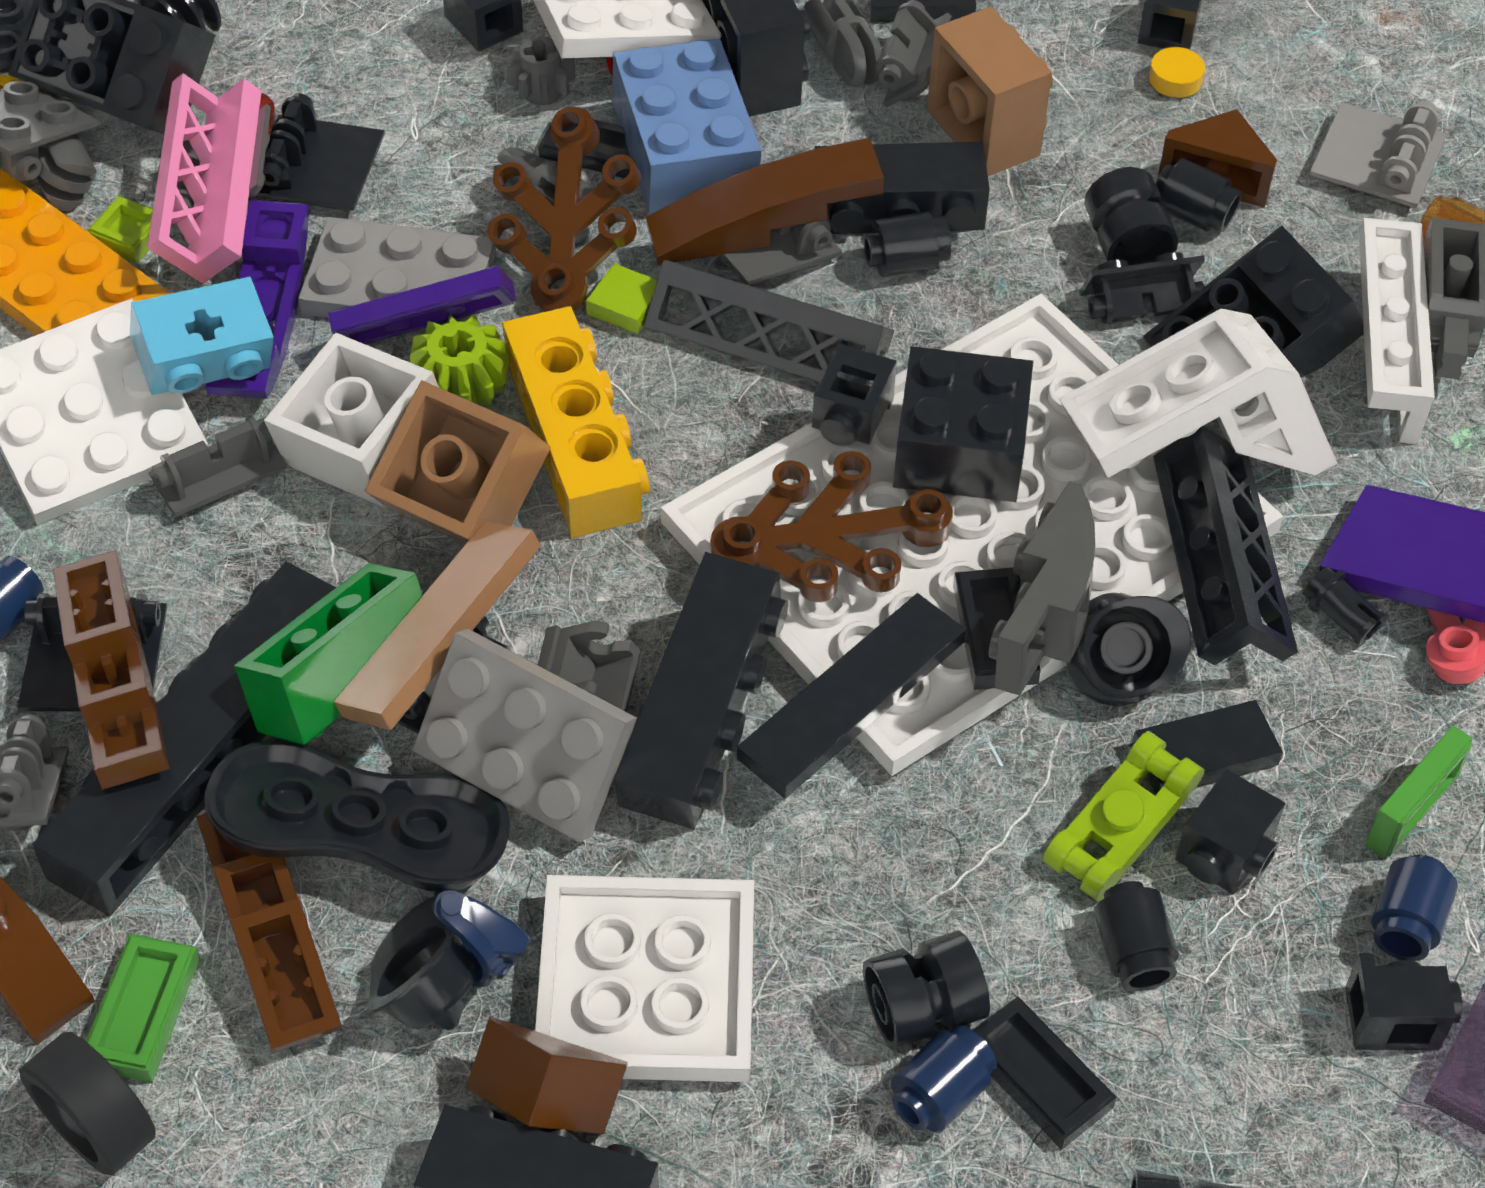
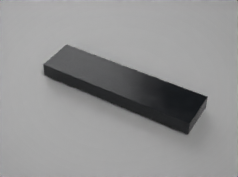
[737,592,966,799]

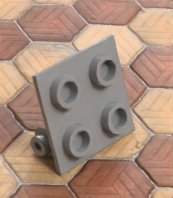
[1309,101,1447,208]

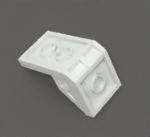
[1059,308,1337,478]

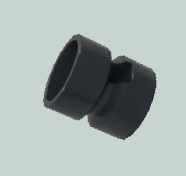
[1084,167,1179,265]
[862,930,990,1049]

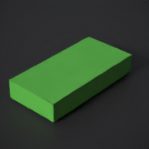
[1365,725,1473,859]
[86,934,200,1083]

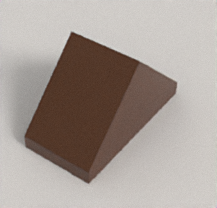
[1157,109,1277,208]
[466,1016,628,1134]

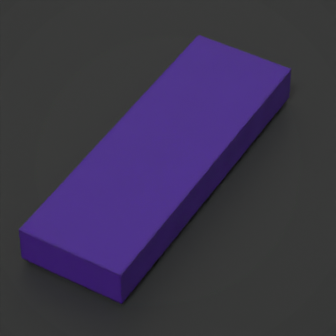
[328,266,517,345]

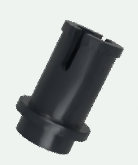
[1303,566,1387,646]

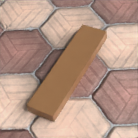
[333,521,541,730]

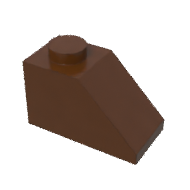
[0,876,95,1046]

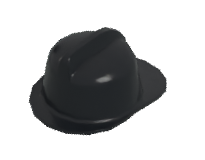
[367,895,477,1031]

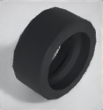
[19,1032,156,1175]

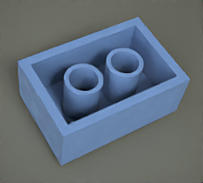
[612,39,762,215]

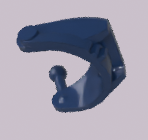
[433,890,531,988]

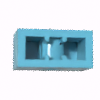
[130,277,274,395]

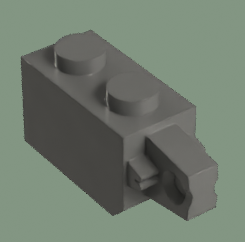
[1423,217,1485,380]

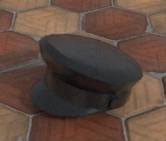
[1066,593,1192,707]

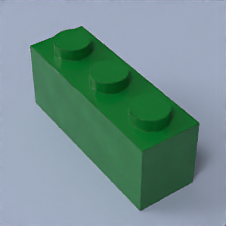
[234,563,423,745]

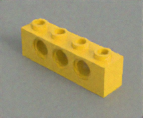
[502,306,650,538]

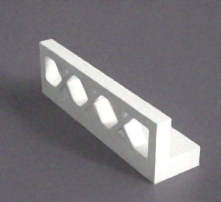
[1359,218,1435,445]

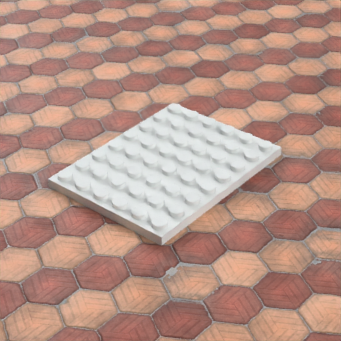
[661,294,1283,776]

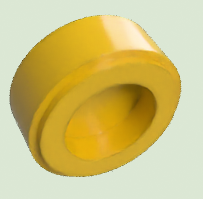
[1149,47,1205,98]

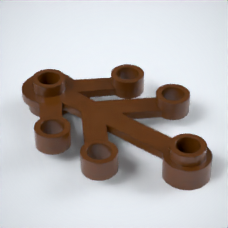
[488,107,641,312]
[710,451,953,602]

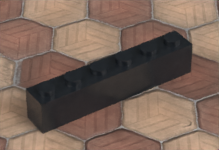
[32,561,336,917]

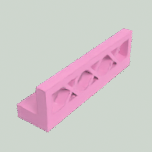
[147,73,261,284]

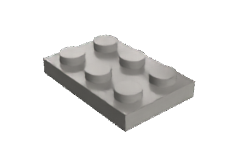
[298,217,496,331]
[412,629,637,843]

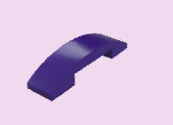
[205,200,309,399]

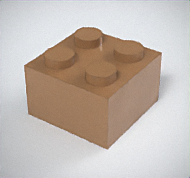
[927,6,1053,176]
[364,380,551,545]

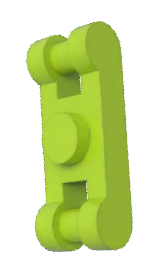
[1042,731,1204,902]

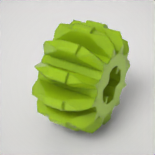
[409,314,510,407]

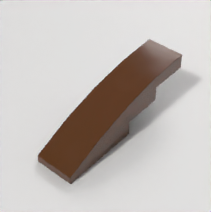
[646,137,884,265]
[53,550,170,790]
[196,813,342,1053]

